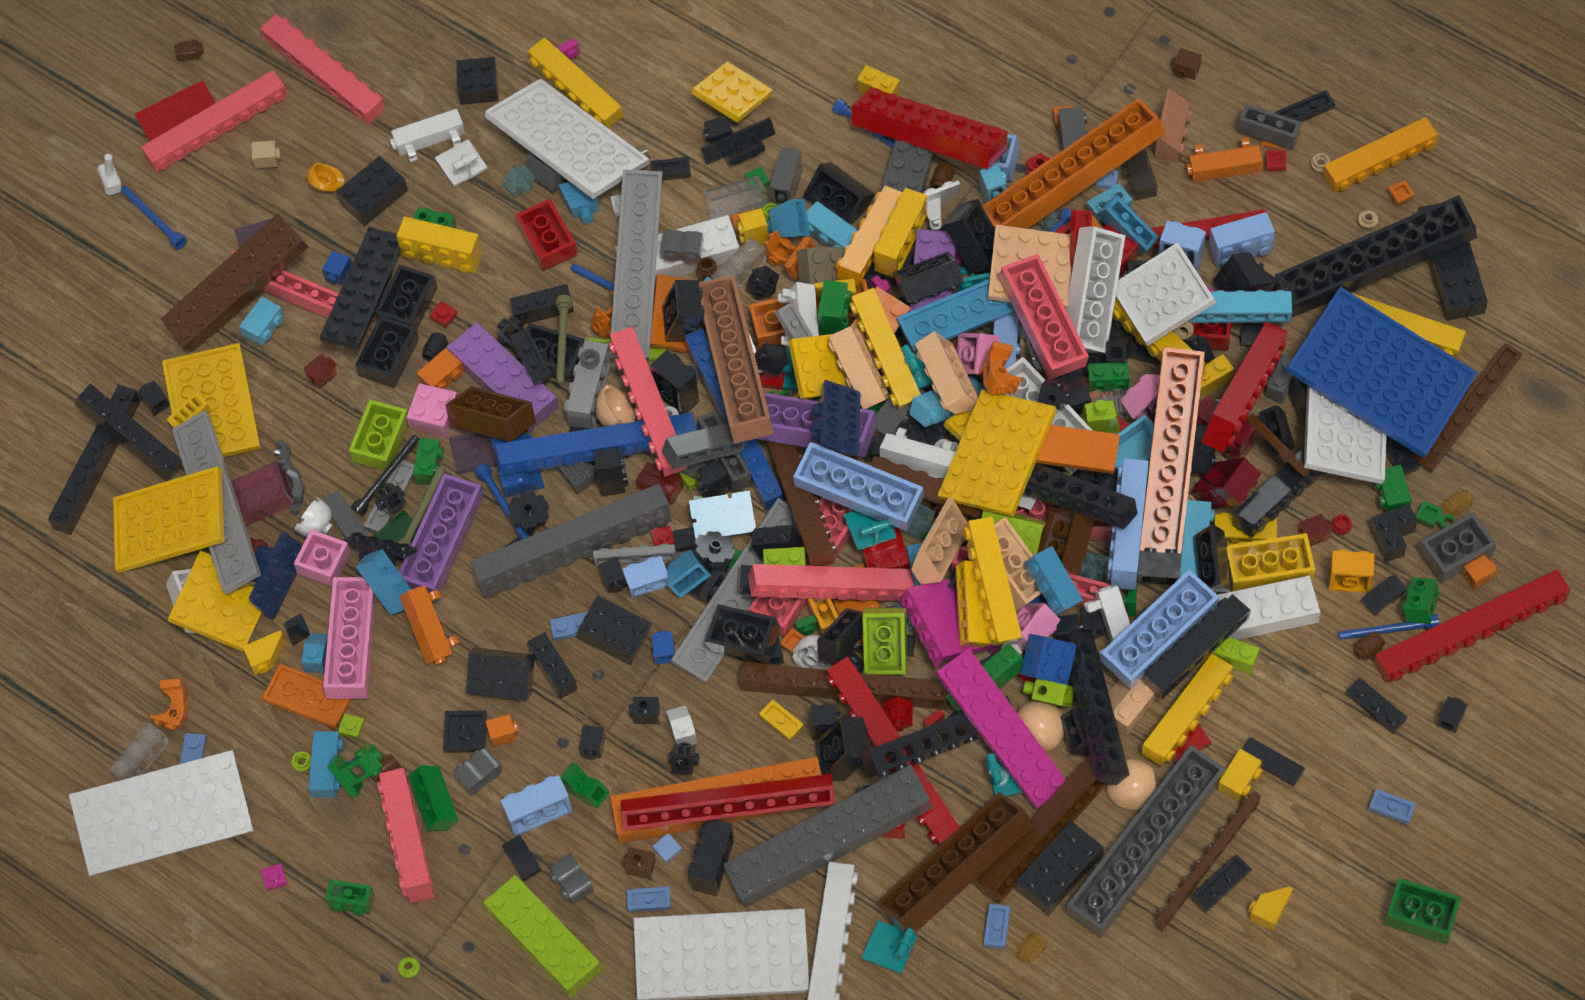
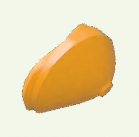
[307,163,344,191]

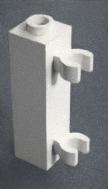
[390,108,465,163]
[778,282,819,346]
[880,427,955,478]
[1084,584,1130,657]

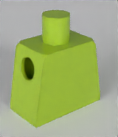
[1080,400,1121,434]
[1023,679,1075,708]

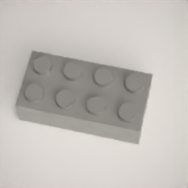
[564,340,612,429]

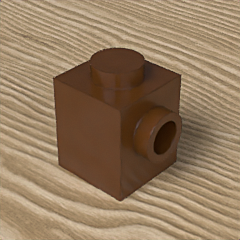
[1171,48,1202,80]
[622,848,656,879]

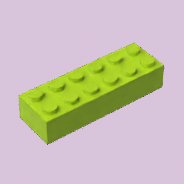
[483,875,602,998]

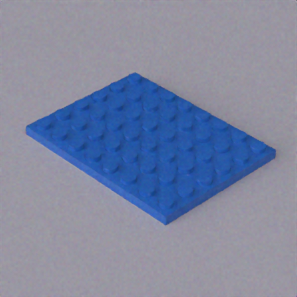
[1285,286,1478,458]

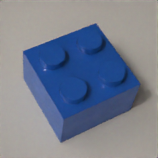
[1020,634,1077,685]

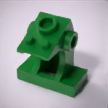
[327,743,383,798]

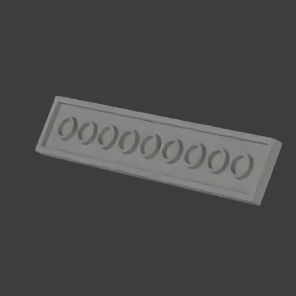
[609,169,663,360]
[172,410,261,594]
[671,498,798,684]

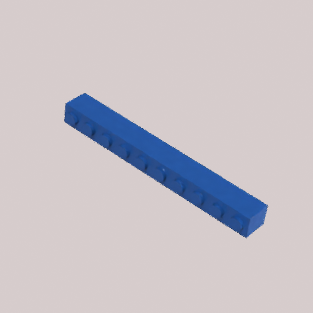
[684,328,784,512]
[495,412,697,475]

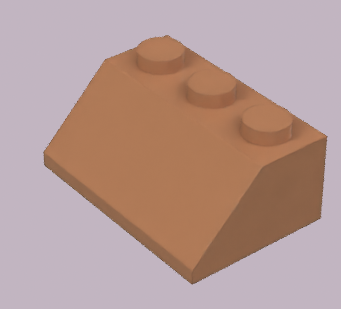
[1155,89,1193,162]

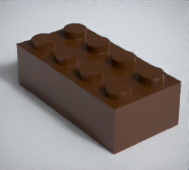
[446,386,536,442]

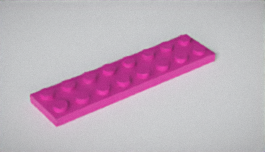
[935,648,1066,809]

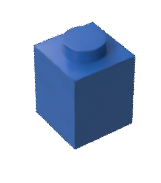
[322,251,352,285]
[652,631,675,665]

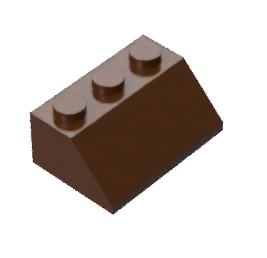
[1037,507,1095,576]

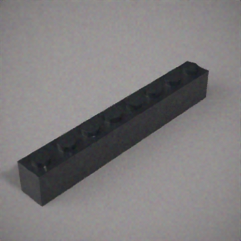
[48,384,141,535]

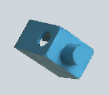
[559,182,599,223]
[766,199,810,237]
[667,550,711,598]

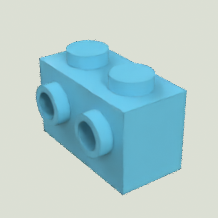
[979,165,1007,204]
[1086,183,1133,227]
[239,297,284,346]

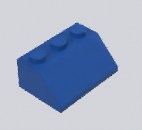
[490,433,545,498]

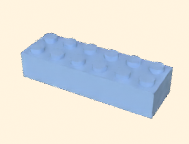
[793,442,924,531]
[1107,458,1149,590]
[1100,569,1219,689]

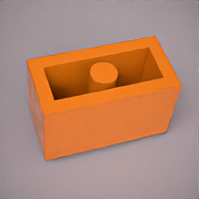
[416,348,464,389]

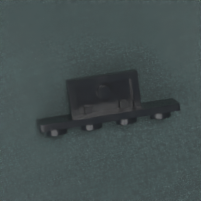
[701,117,775,166]
[343,532,417,567]

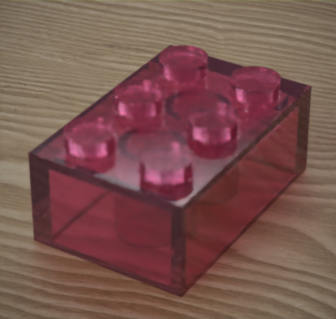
[231,461,296,526]

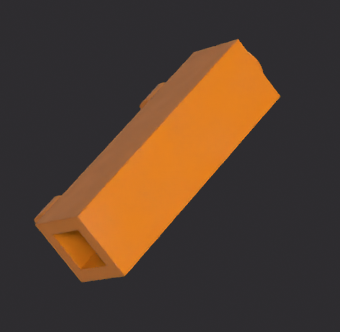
[1186,137,1263,182]
[399,585,460,665]

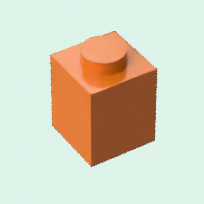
[1462,554,1496,591]
[486,714,519,747]

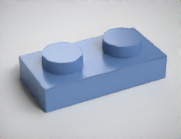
[550,612,587,641]
[180,733,207,764]
[1368,789,1416,825]
[627,886,671,913]
[984,904,1010,949]

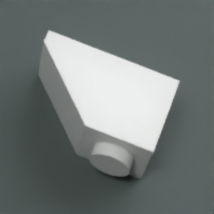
[666,705,697,745]

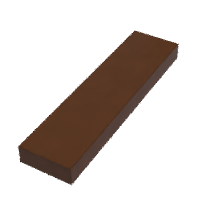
[1247,414,1310,477]

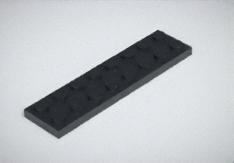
[320,227,401,350]

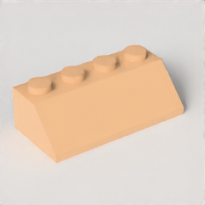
[828,324,890,409]
[915,331,978,414]
[911,497,967,585]
[967,517,1041,611]
[1108,675,1159,736]

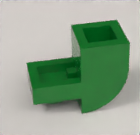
[560,762,610,809]

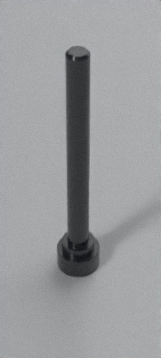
[350,435,419,516]

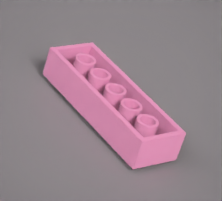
[323,577,376,699]

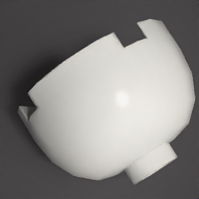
[294,497,332,538]
[792,635,832,670]

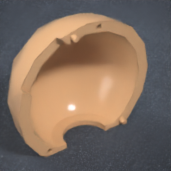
[595,385,637,426]
[1017,700,1065,752]
[1106,759,1156,810]

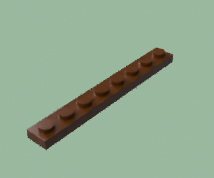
[1416,343,1522,473]
[1155,791,1261,932]

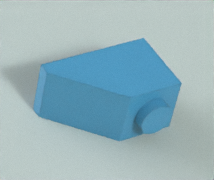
[301,633,328,673]

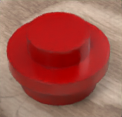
[1331,514,1352,535]

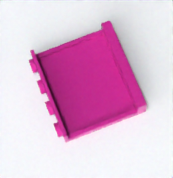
[901,579,1003,668]

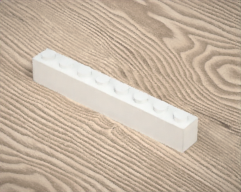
[808,862,858,1000]

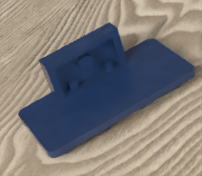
[810,380,861,456]
[246,532,302,620]

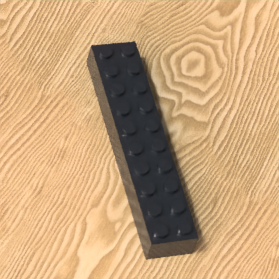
[1275,195,1477,317]

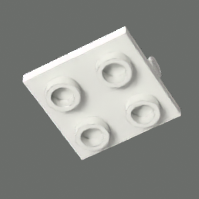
[435,140,488,187]
[924,181,960,231]

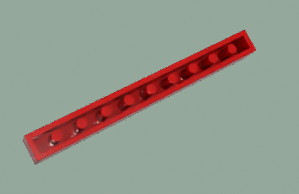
[1374,569,1570,683]
[826,656,960,846]
[621,774,835,830]

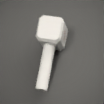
[97,154,121,195]

